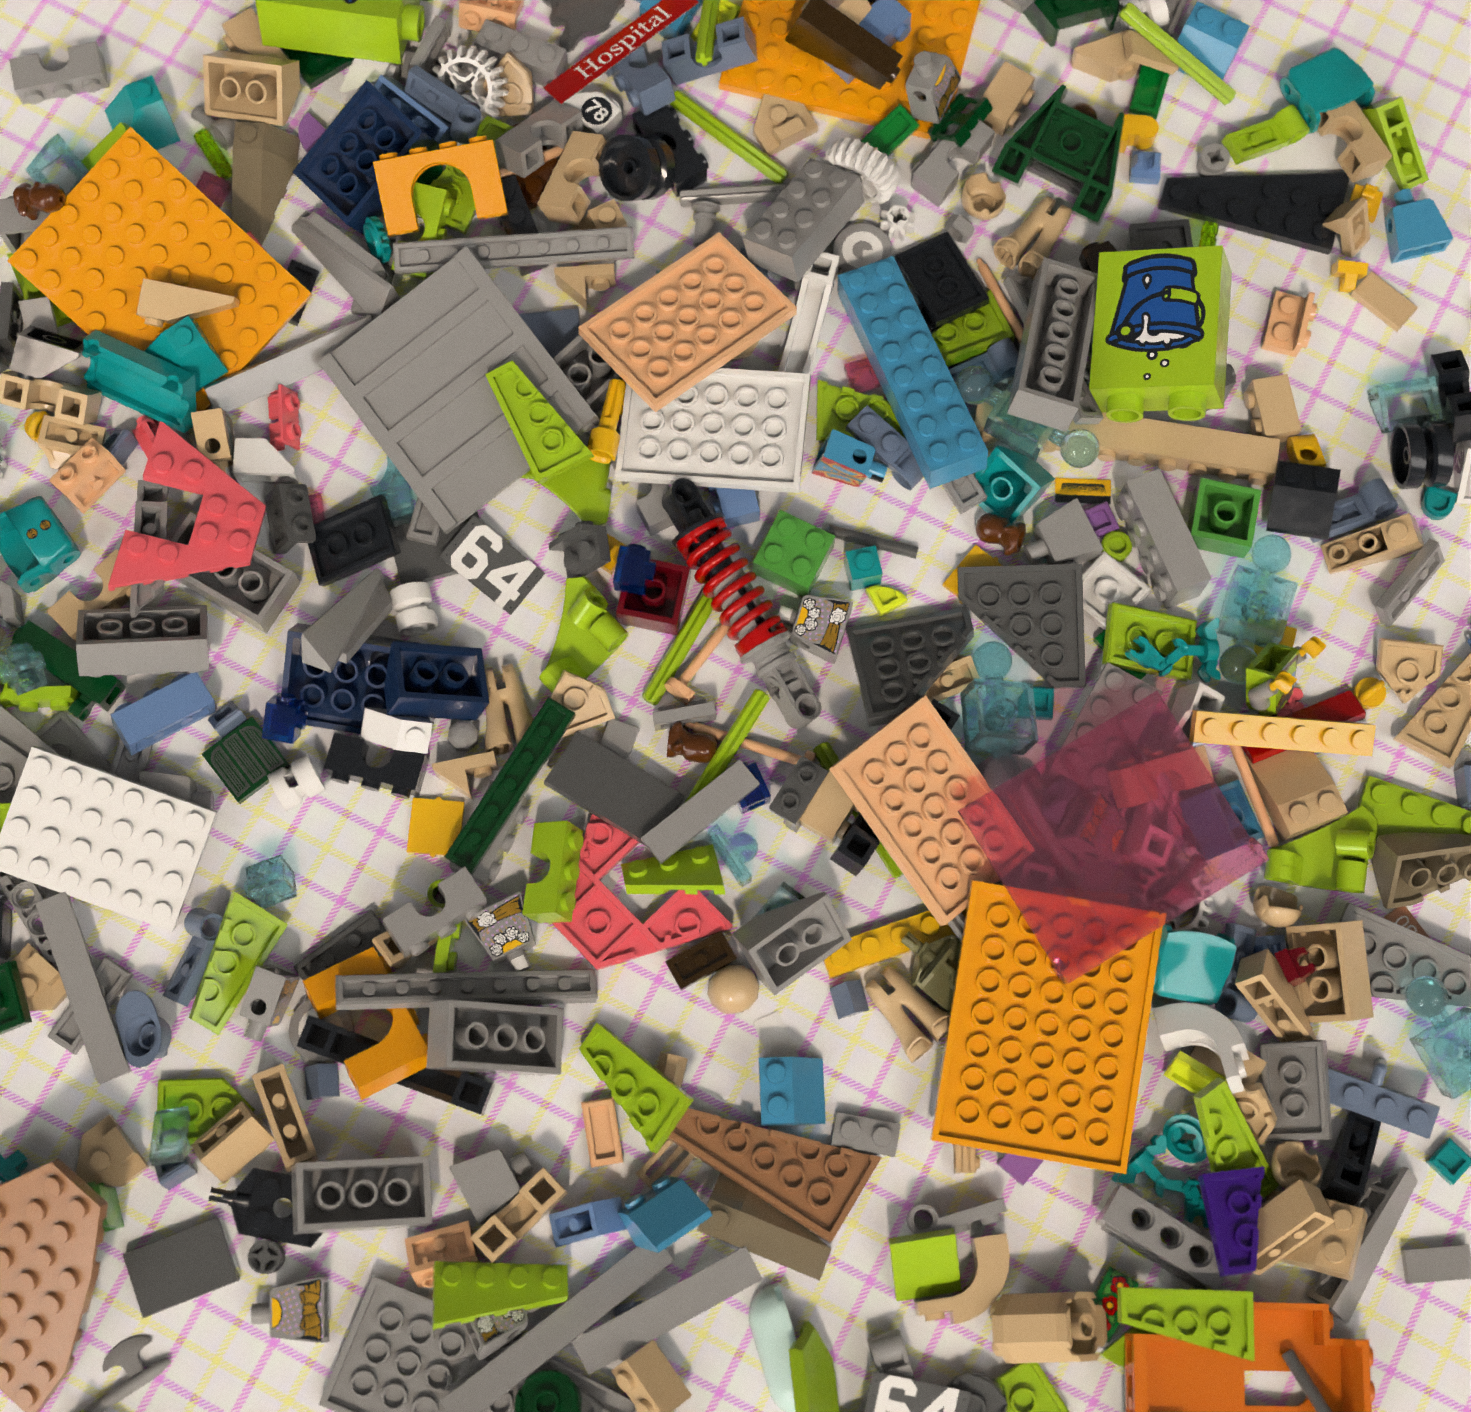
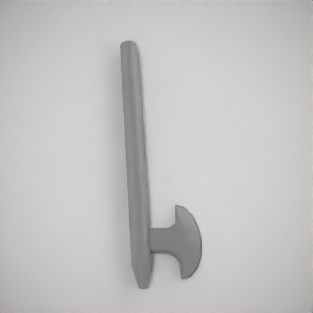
[79,1335,171,1412]

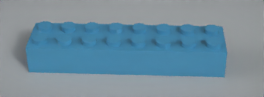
[838,256,988,489]

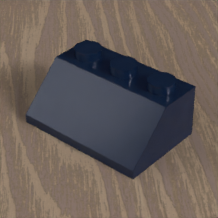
[384,641,489,721]

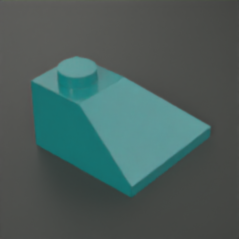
[105,75,181,150]
[144,316,229,392]
[974,445,1055,524]

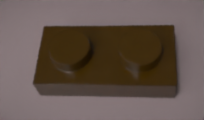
[665,931,737,991]

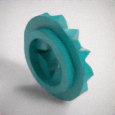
[363,216,392,264]
[1163,1112,1208,1163]

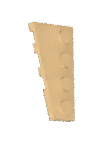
[1393,652,1471,769]

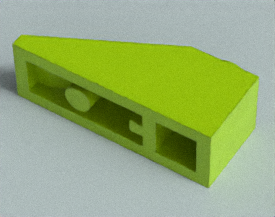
[1361,97,1429,191]

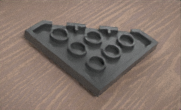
[958,564,1086,689]
[846,607,974,727]

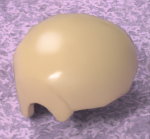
[961,172,1006,220]
[1253,885,1303,928]
[707,965,759,1014]
[1271,1141,1322,1189]

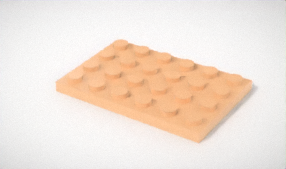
[578,232,797,412]
[829,695,1035,926]

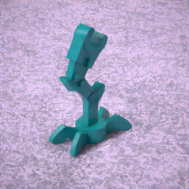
[1125,618,1221,683]
[1111,1135,1209,1228]

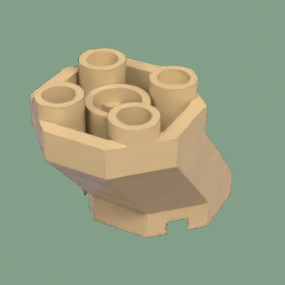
[990,1291,1107,1363]

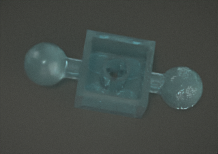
[955,366,1100,468]
[1215,534,1298,684]
[960,641,1038,797]
[1405,975,1471,1099]

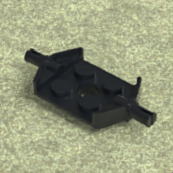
[208,1168,323,1248]

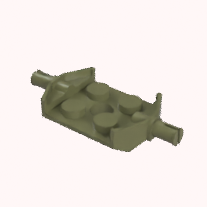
[900,931,961,1013]

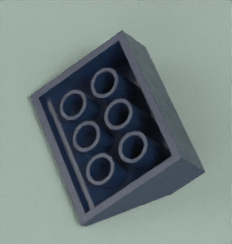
[292,80,439,235]
[278,623,417,734]

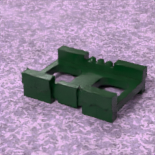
[928,93,993,148]

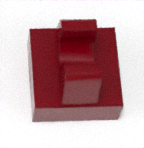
[1274,947,1317,987]

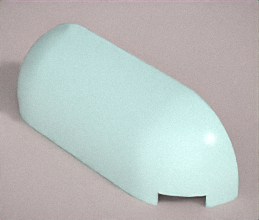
[749,1282,796,1412]

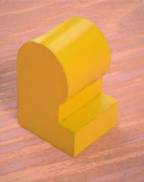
[1114,113,1159,153]
[1286,434,1326,467]

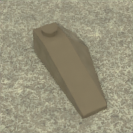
[231,121,300,245]
[1372,832,1471,909]
[697,1173,831,1281]

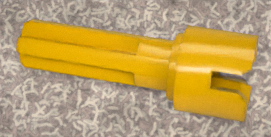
[587,379,626,464]

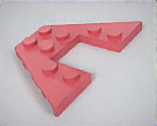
[108,421,266,591]
[552,814,733,970]

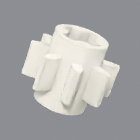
[879,203,916,241]

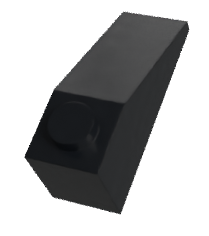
[1320,1110,1381,1206]

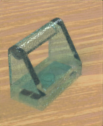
[26,134,89,191]
[1367,376,1443,434]

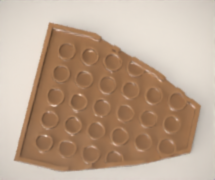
[0,1158,108,1412]

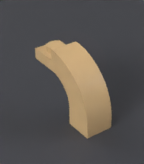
[914,1233,1010,1324]

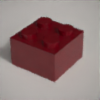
[616,555,691,635]

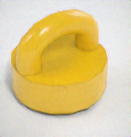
[24,411,51,442]
[1352,677,1386,709]

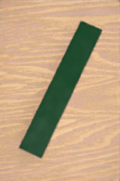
[444,697,576,875]

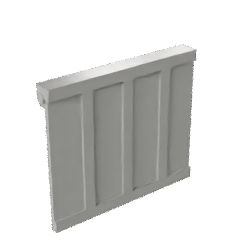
[318,246,600,534]

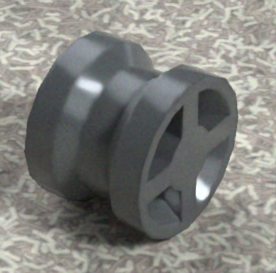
[248,1240,285,1274]

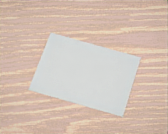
[1244,101,1374,191]

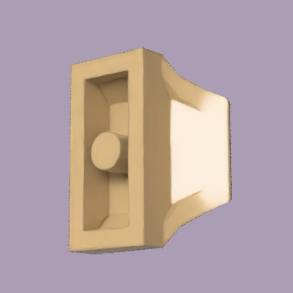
[37,415,106,469]
[922,655,982,702]

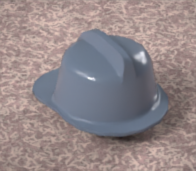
[115,990,172,1068]

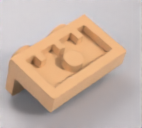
[459,0,524,32]
[1261,291,1317,357]
[49,438,126,514]
[405,1221,479,1288]

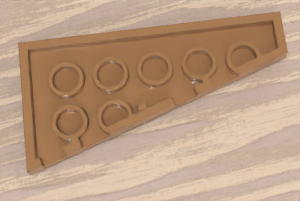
[667,1108,882,1243]

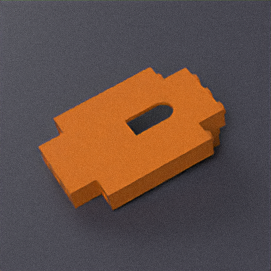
[1125,1302,1375,1412]

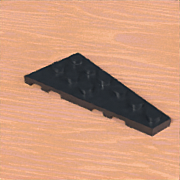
[1158,173,1350,255]

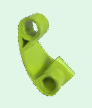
[521,459,611,525]
[539,576,629,693]
[1264,805,1378,893]

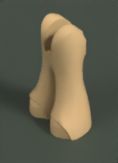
[993,196,1072,280]
[485,663,534,756]
[865,966,950,1063]

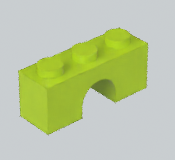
[391,182,454,280]
[522,820,583,923]

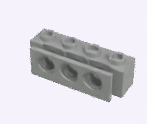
[1095,1184,1226,1290]

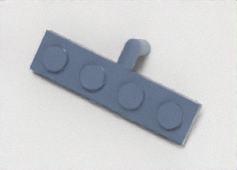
[1328,1058,1440,1139]

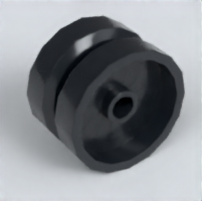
[599,134,675,201]
[1390,420,1454,489]

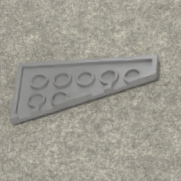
[1339,903,1471,1007]

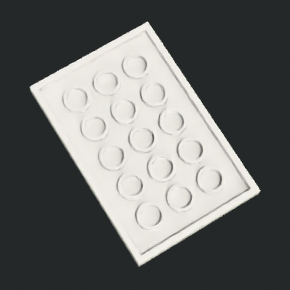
[615,368,811,493]
[0,746,218,932]

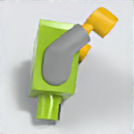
[1246,636,1326,716]

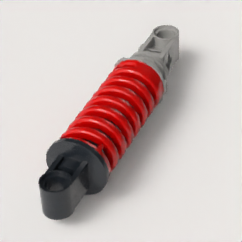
[662,478,822,729]

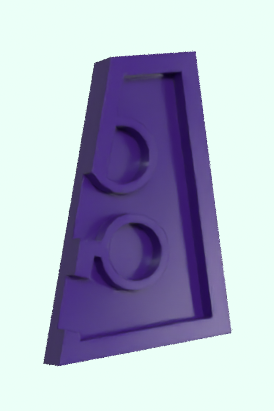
[1198,1166,1265,1277]

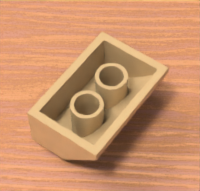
[203,50,300,126]
[1286,920,1374,1023]

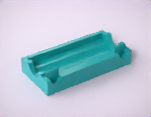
[82,330,197,433]

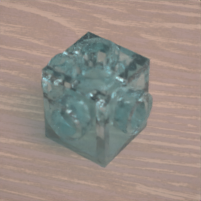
[0,642,48,696]
[244,854,297,909]

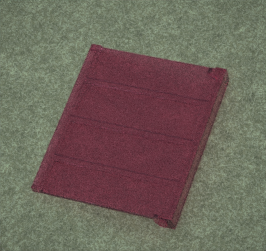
[958,691,1269,984]

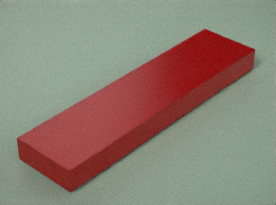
[1241,690,1366,764]

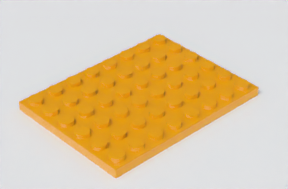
[719,0,981,140]
[7,127,313,411]
[930,880,1164,1174]

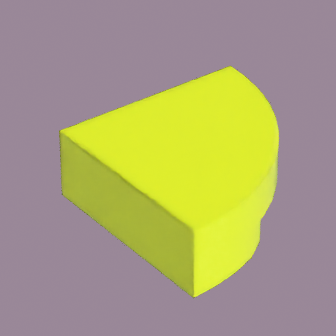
[865,585,908,617]

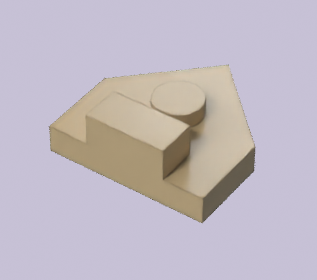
[483,51,535,117]
[753,94,818,157]
[1376,638,1444,703]
[550,669,615,737]
[12,943,67,1011]
[1229,1083,1277,1145]
[76,1114,150,1187]

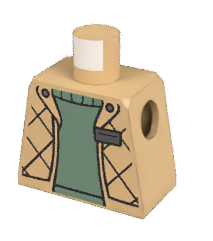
[191,408,235,477]

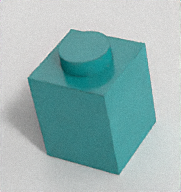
[844,545,883,591]

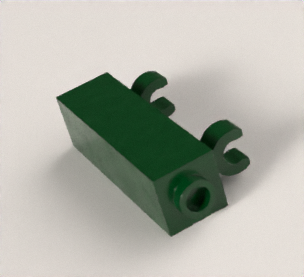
[8,620,126,722]

